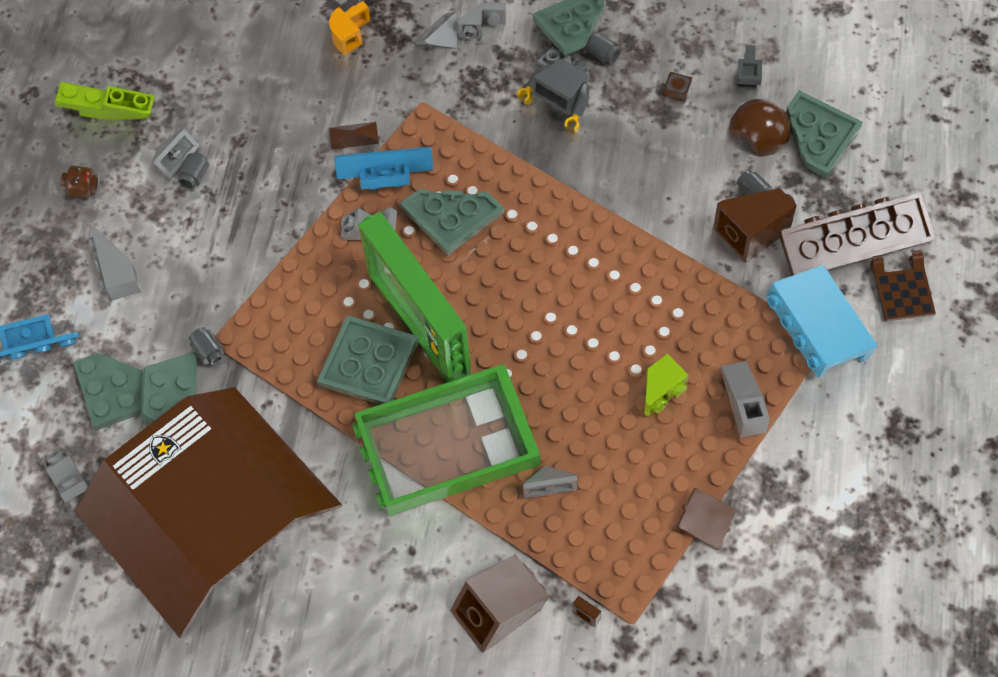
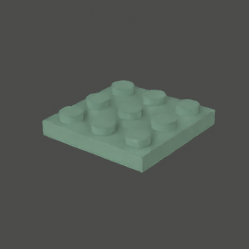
[317,315,419,405]

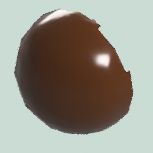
[729,98,791,157]

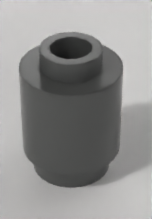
[586,32,621,64]
[177,152,209,189]
[736,170,773,195]
[189,327,225,365]

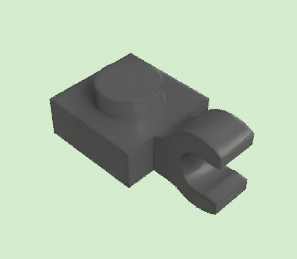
[737,45,762,85]

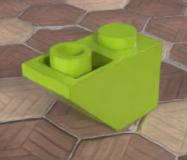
[644,354,689,417]

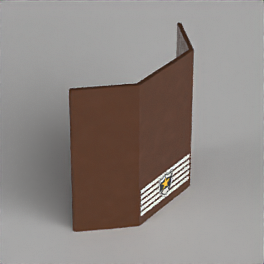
[75,387,342,638]

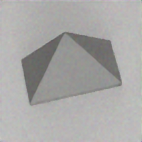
[414,12,459,48]
[152,129,200,179]
[523,465,578,499]

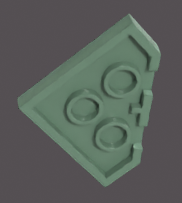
[532,0,605,56]
[786,90,863,178]
[400,189,505,255]
[73,353,143,430]

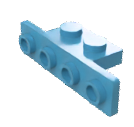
[334,147,434,190]
[0,314,82,363]

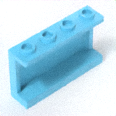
[766,265,878,378]

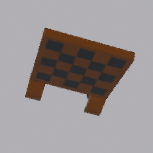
[870,250,936,322]

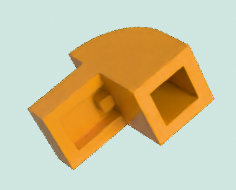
[329,1,371,56]

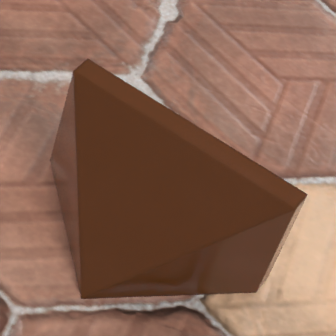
[329,122,379,150]

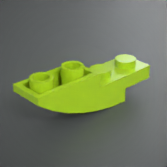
[55,82,155,120]

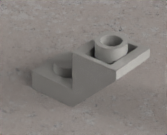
[458,2,506,39]
[341,207,397,240]
[43,449,88,503]

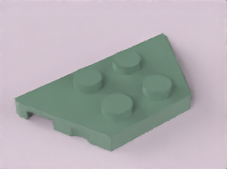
[140,352,197,424]

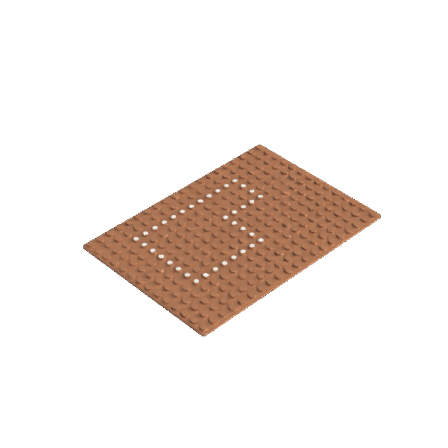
[215,103,811,625]

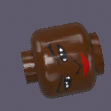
[61,165,98,199]

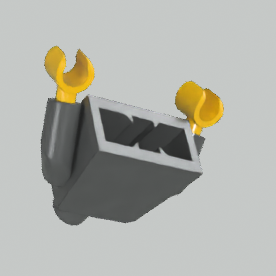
[517,59,590,133]

